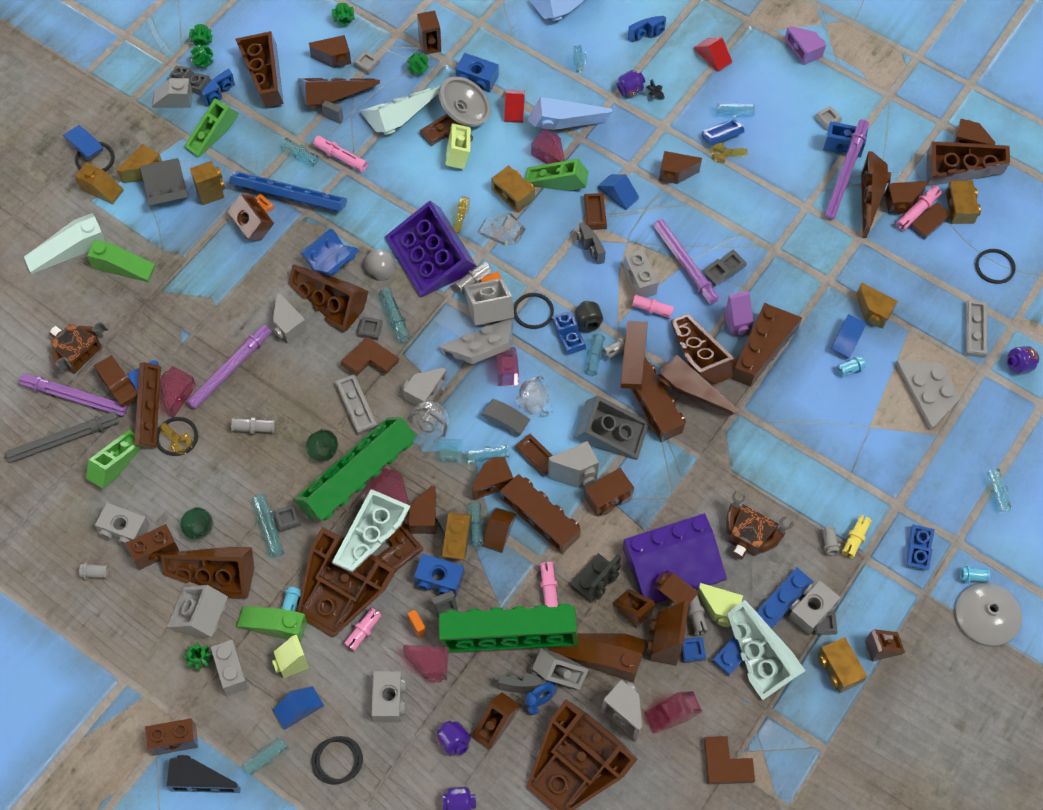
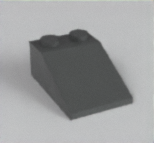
[573,395,649,460]

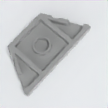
[440,318,513,364]
[896,359,961,430]

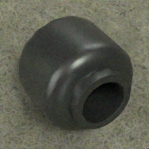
[575,301,603,331]

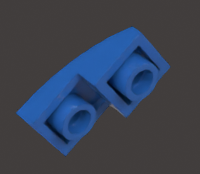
[628,16,666,42]
[202,69,235,107]
[63,125,103,161]
[552,311,586,355]
[830,314,866,358]
[906,524,935,570]

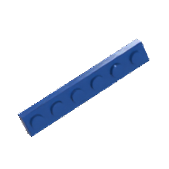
[230,171,347,212]
[712,567,814,677]

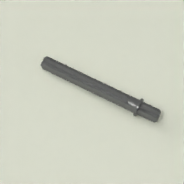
[6,412,119,462]

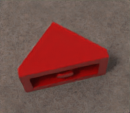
[694,37,732,72]
[504,90,525,123]

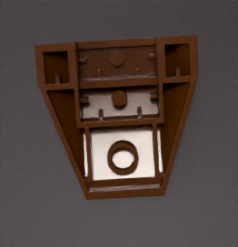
[297,527,397,637]
[526,699,638,810]

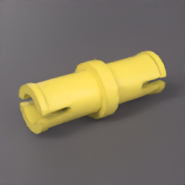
[841,515,872,559]

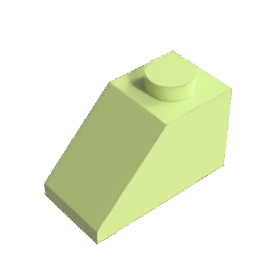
[445,123,471,169]
[698,583,743,627]
[272,635,309,678]

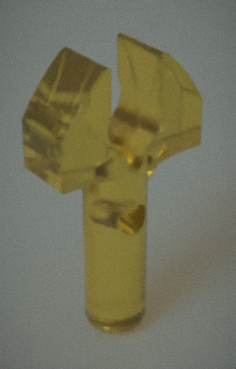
[711,143,748,163]
[453,196,470,233]
[159,422,193,454]

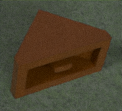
[482,507,517,553]
[613,589,655,628]
[865,629,905,662]

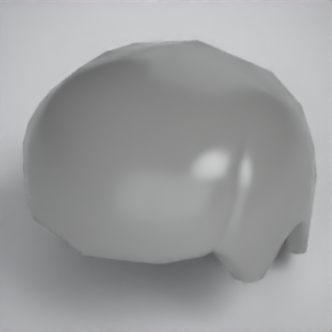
[364,250,397,281]

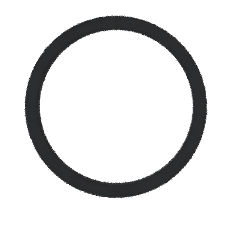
[75,142,115,172]
[975,249,1016,284]
[514,293,554,329]
[157,417,198,456]
[316,736,363,783]
[312,739,358,785]

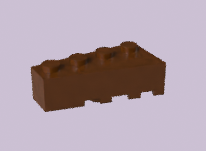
[235,31,284,108]
[927,141,1010,186]
[732,303,802,387]

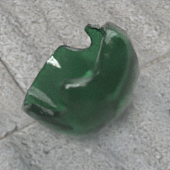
[305,429,338,462]
[180,507,214,540]

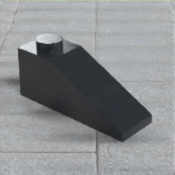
[166,755,241,793]

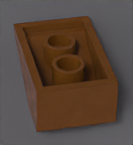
[647,601,689,666]

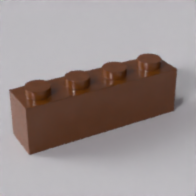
[630,357,686,442]
[500,474,581,554]

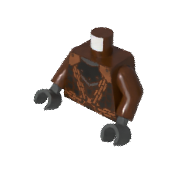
[49,322,109,374]
[725,491,794,560]

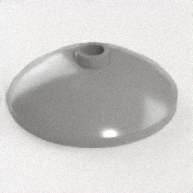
[439,77,491,127]
[955,583,1022,647]

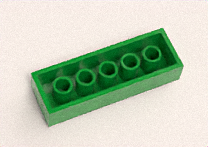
[293,417,417,521]
[439,603,579,653]

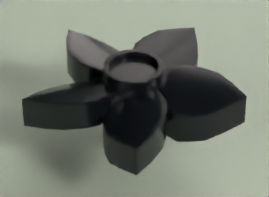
[646,79,665,99]

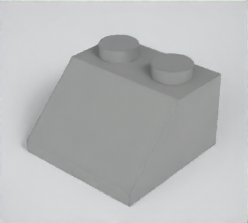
[464,278,514,326]
[548,441,599,488]
[167,585,228,638]
[601,680,642,742]

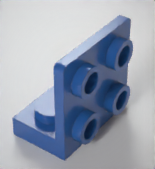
[300,229,359,275]

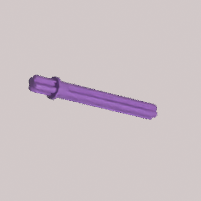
[825,119,869,220]
[654,219,719,304]
[187,325,271,409]
[20,373,128,416]

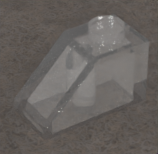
[478,213,526,245]

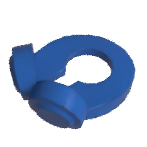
[525,682,557,715]

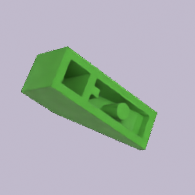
[184,98,239,157]
[525,158,588,191]
[87,239,155,282]
[86,429,142,488]
[237,606,307,643]

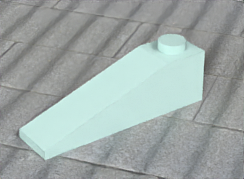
[361,86,441,135]
[24,213,105,274]
[332,489,410,572]
[727,600,805,700]

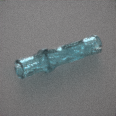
[379,287,411,343]
[252,494,285,557]

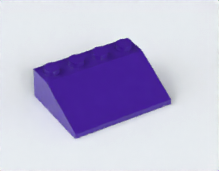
[385,201,477,297]
[622,513,727,604]

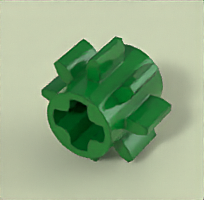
[332,3,355,26]
[189,24,213,46]
[190,44,214,69]
[406,52,429,76]
[183,642,213,672]

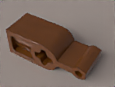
[94,355,138,407]

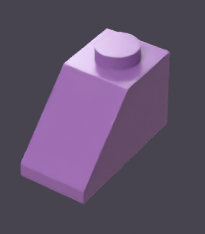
[785,26,826,65]
[724,291,754,336]

